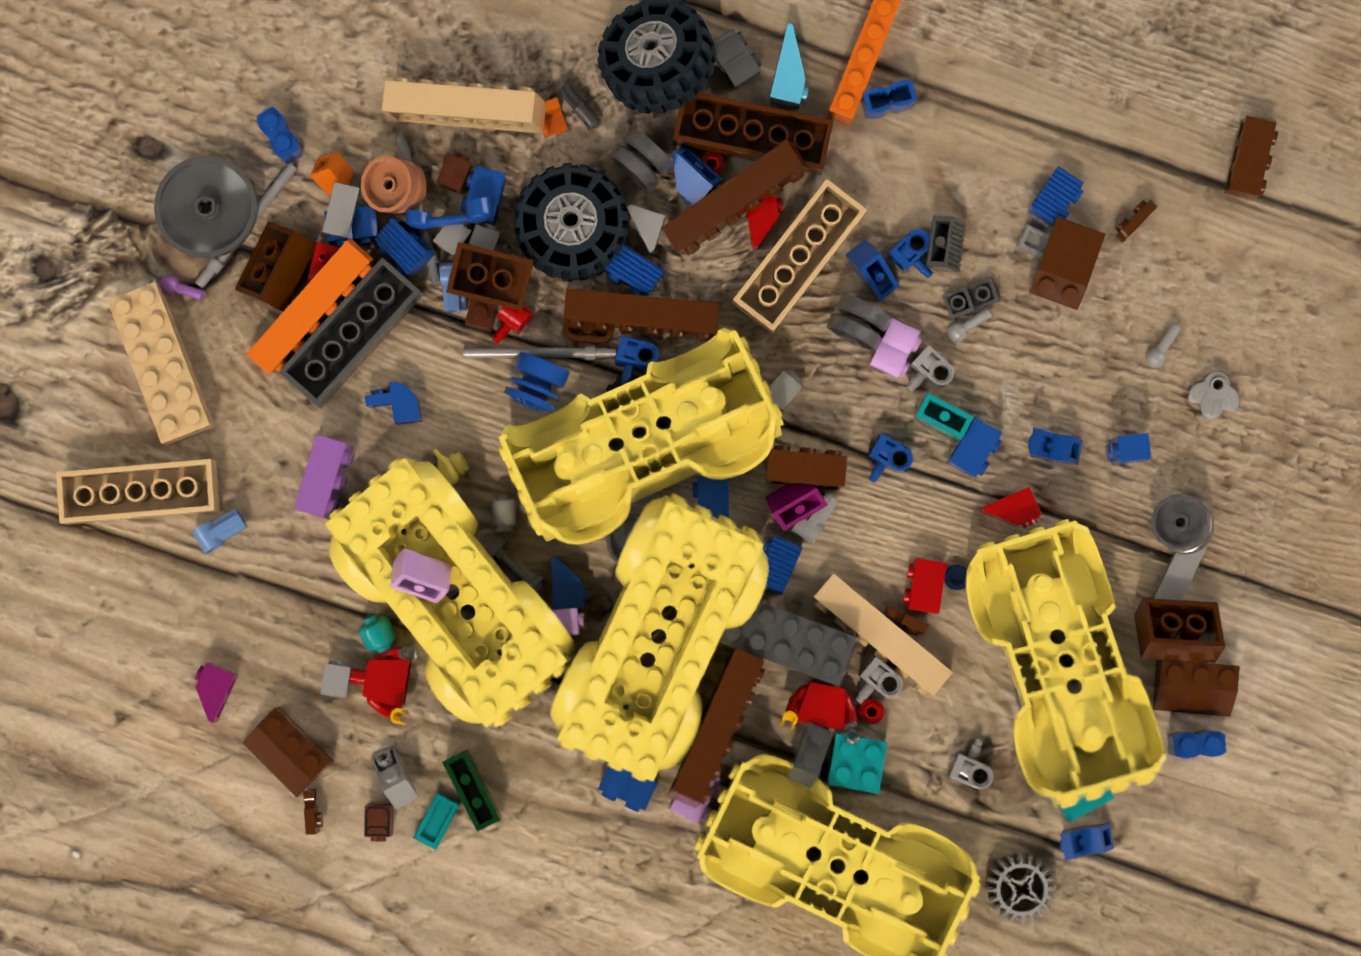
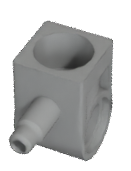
[907,345,954,392]
[855,656,903,704]
[947,739,994,789]

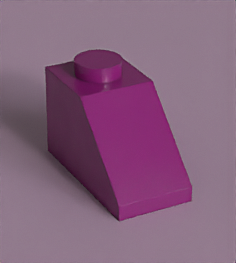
[765,484,828,531]
[195,662,238,723]

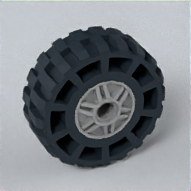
[597,0,716,114]
[513,163,629,281]

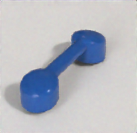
[405,197,493,230]

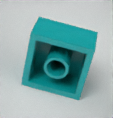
[826,732,888,794]

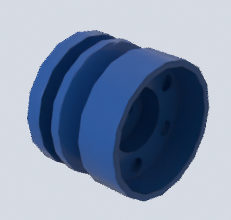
[504,352,570,413]

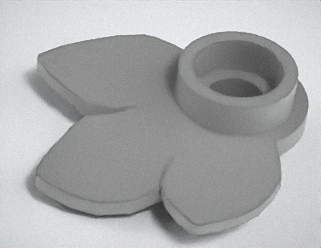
[1188,371,1239,421]

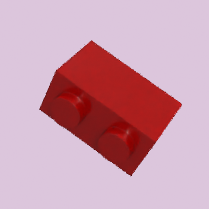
[903,558,947,614]

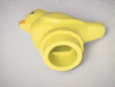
[433,449,470,486]

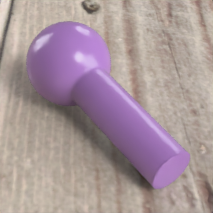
[159,275,206,301]

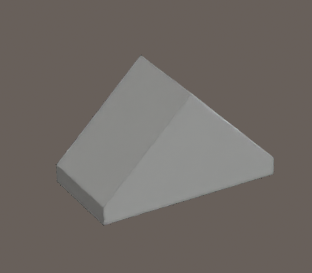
[626,205,665,255]

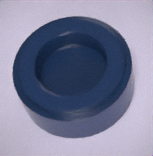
[944,565,967,590]

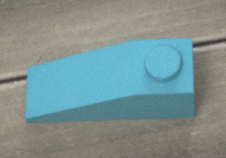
[769,23,809,109]

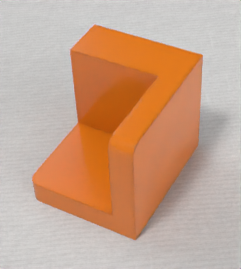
[542,97,567,139]
[310,151,355,195]

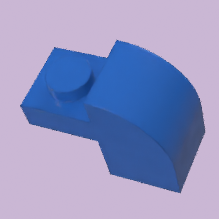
[365,382,422,425]
[1028,428,1083,465]
[1060,823,1114,860]

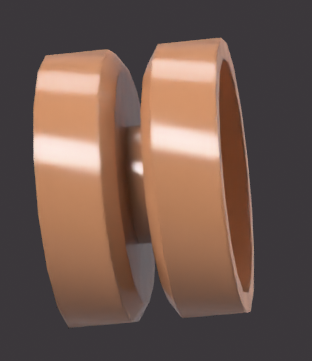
[361,156,427,215]

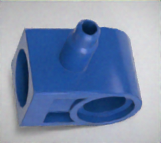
[887,229,933,278]
[615,335,659,385]
[868,433,913,483]

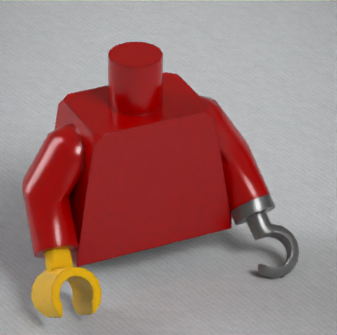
[349,645,419,725]
[780,680,860,744]

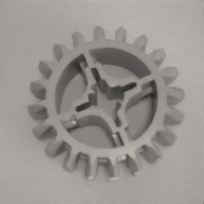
[985,853,1056,924]

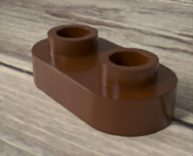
[1115,199,1158,243]
[563,323,614,344]

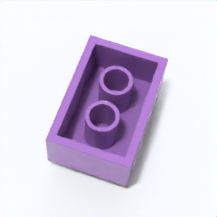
[294,434,355,520]

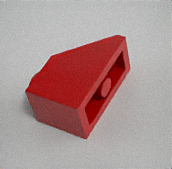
[746,196,783,250]
[980,487,1042,528]

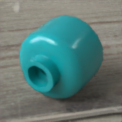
[358,613,396,653]

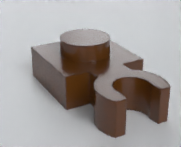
[883,606,928,636]
[303,789,323,835]

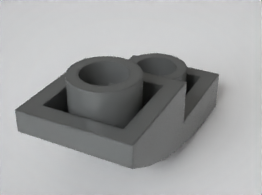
[942,277,1001,320]

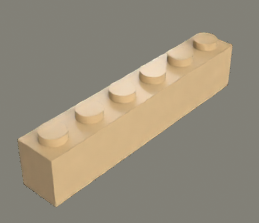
[813,573,953,696]

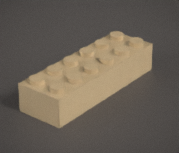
[382,77,546,133]
[732,179,867,334]
[107,282,215,446]
[56,459,220,525]

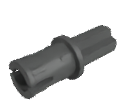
[559,83,601,131]

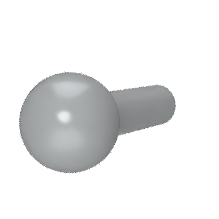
[947,308,993,342]
[1145,323,1181,368]

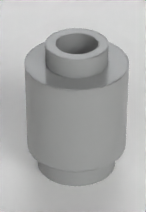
[490,495,516,532]

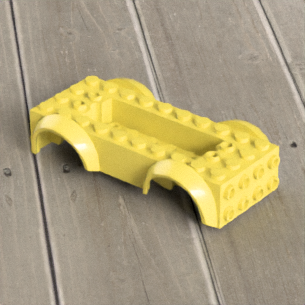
[498,328,784,544]
[325,458,576,728]
[550,493,769,782]
[965,519,1167,809]
[694,754,981,956]

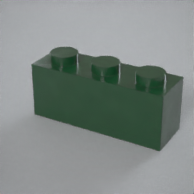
[442,749,502,832]

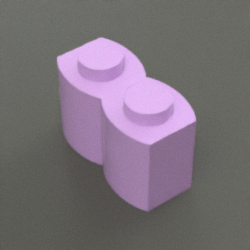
[869,318,922,379]

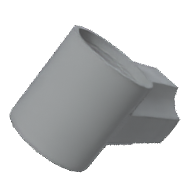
[791,490,838,545]

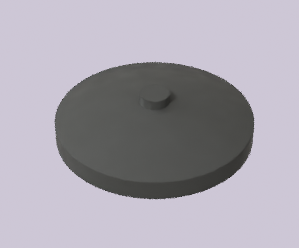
[154,156,258,259]

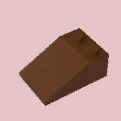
[1029,216,1105,310]
[446,242,534,311]

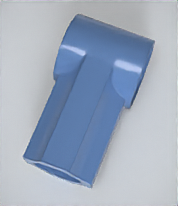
[439,262,467,313]
[192,508,248,554]

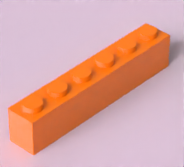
[827,0,901,126]
[246,238,373,375]

